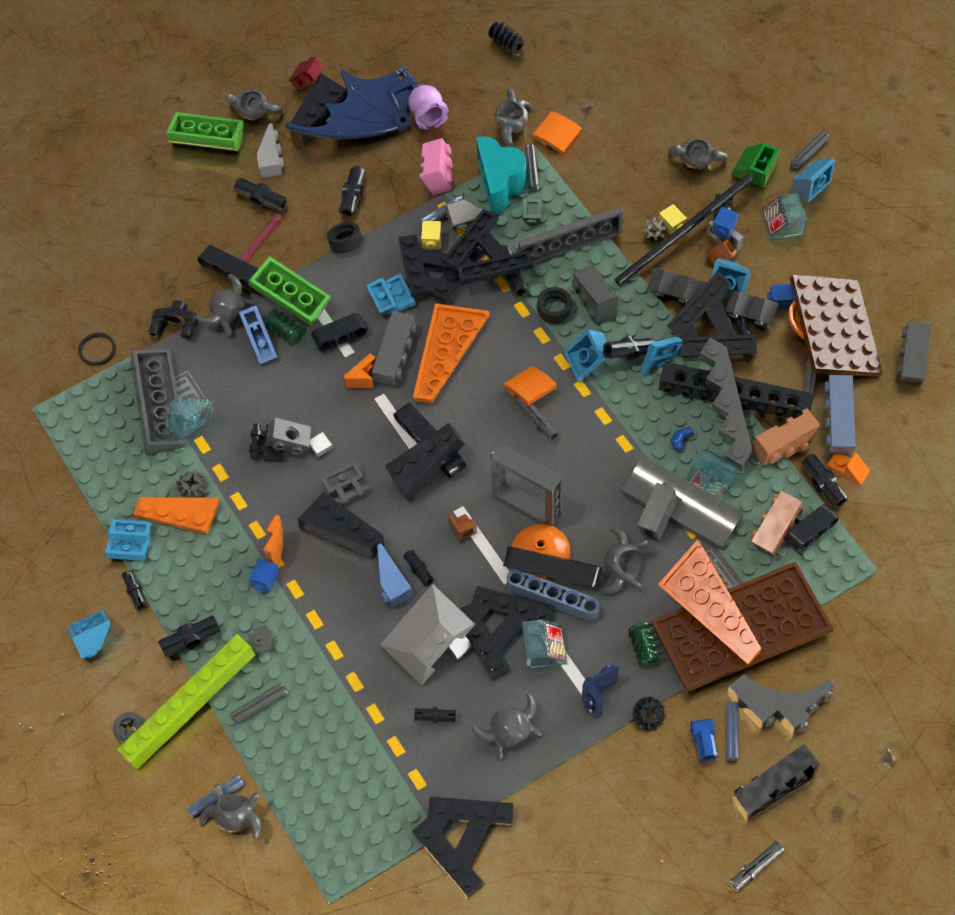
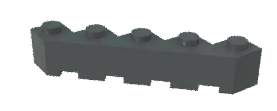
[647,267,779,326]
[700,338,752,471]

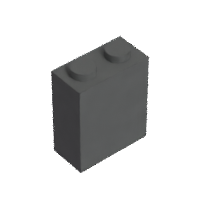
[638,482,678,542]

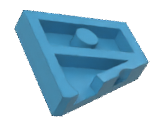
[640,337,682,376]

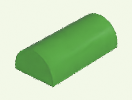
[166,112,243,151]
[248,256,331,326]

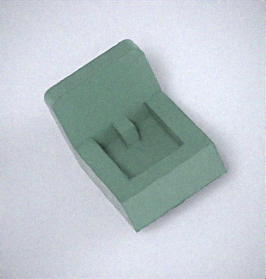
[522,198,542,224]

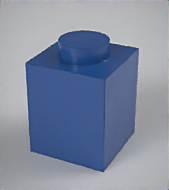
[712,207,739,240]
[767,284,795,310]
[249,558,279,593]

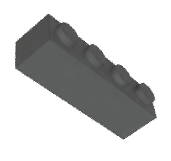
[372,311,417,387]

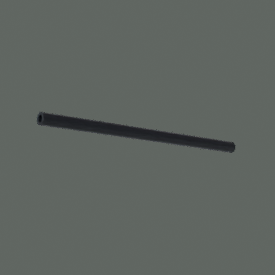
[614,174,753,286]

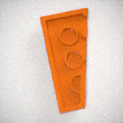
[133,497,220,535]

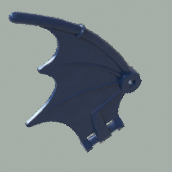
[285,66,418,140]

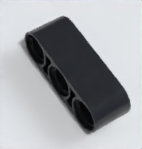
[311,313,368,352]
[784,504,839,553]

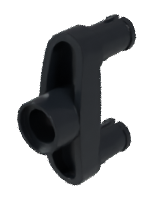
[148,300,199,340]

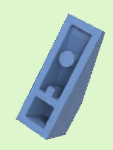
[239,306,277,364]
[377,543,413,608]

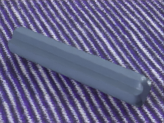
[419,195,466,226]
[726,702,738,761]
[187,775,244,817]

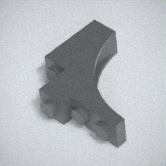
[727,674,835,735]

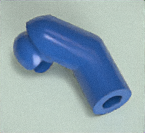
[670,426,693,450]

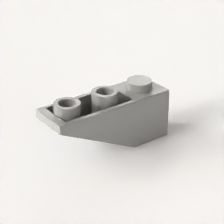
[257,123,284,179]

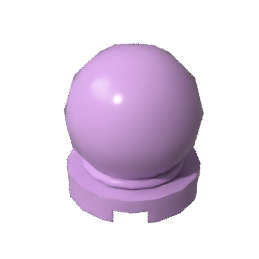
[408,85,449,130]

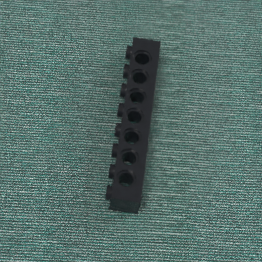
[659,362,814,419]

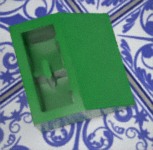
[731,143,780,188]

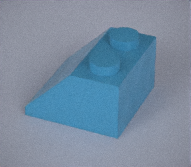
[792,158,835,202]

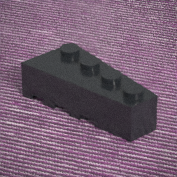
[290,73,347,146]
[385,423,465,502]
[298,492,385,559]

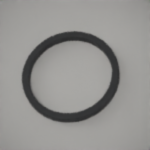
[78,333,116,365]

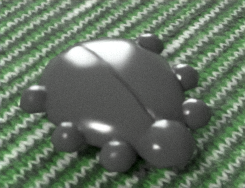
[247,625,274,653]

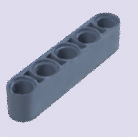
[506,569,599,622]

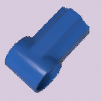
[691,718,717,762]

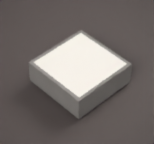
[309,432,333,458]

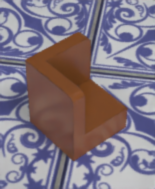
[705,238,737,266]
[448,514,477,542]

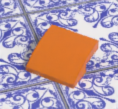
[532,111,582,154]
[503,366,557,406]
[263,514,284,565]

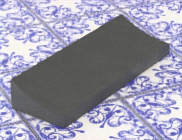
[516,207,623,264]
[131,349,185,455]
[621,455,743,550]

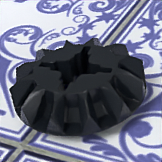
[633,697,666,730]

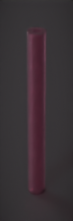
[239,213,282,261]

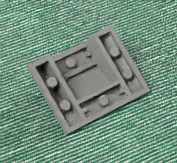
[380,584,475,685]

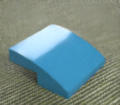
[366,273,416,315]
[105,519,152,561]

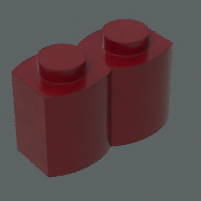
[289,57,325,89]

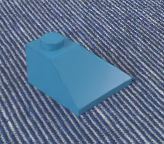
[711,258,751,293]
[564,329,607,382]
[67,610,111,658]

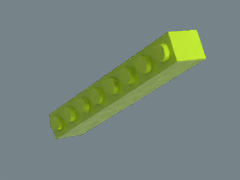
[117,634,255,770]

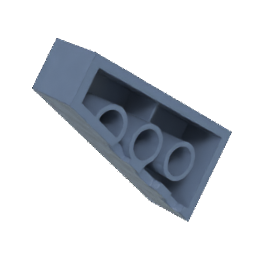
[824,375,855,454]

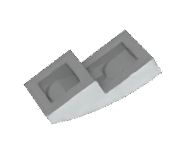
[707,221,744,251]

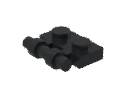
[249,423,284,461]

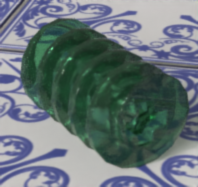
[265,308,307,346]
[628,622,662,668]

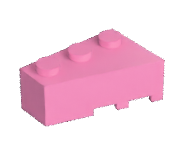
[420,138,454,196]

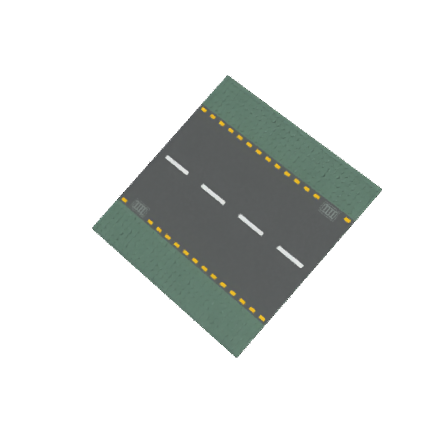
[33,147,877,903]

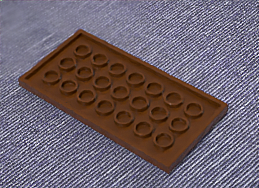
[651,562,833,692]

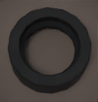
[326,222,363,253]
[537,287,572,323]

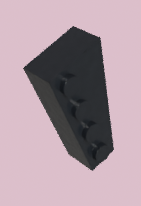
[732,744,820,822]

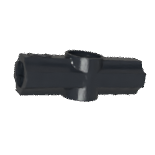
[339,165,366,218]
[233,178,287,212]
[501,244,528,298]
[603,336,655,361]
[801,454,848,508]
[158,615,221,658]

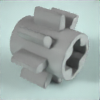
[644,217,667,240]

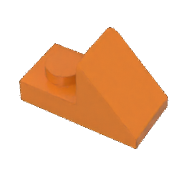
[343,354,376,388]
[827,453,870,486]

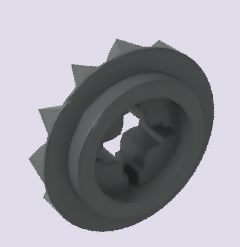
[176,470,208,498]
[113,712,145,744]

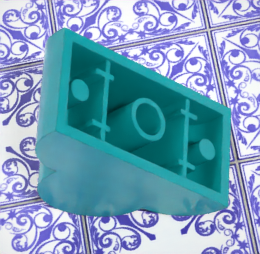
[476,136,526,214]

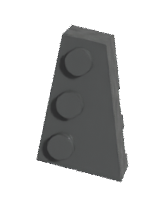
[571,265,618,324]
[897,321,931,383]

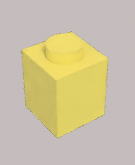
[659,204,687,235]
[421,221,442,250]

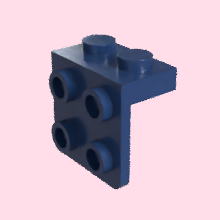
[582,663,619,719]

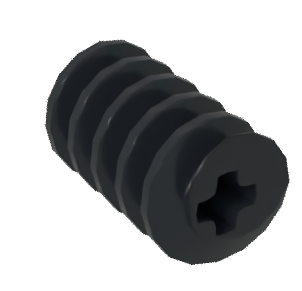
[488,21,526,55]

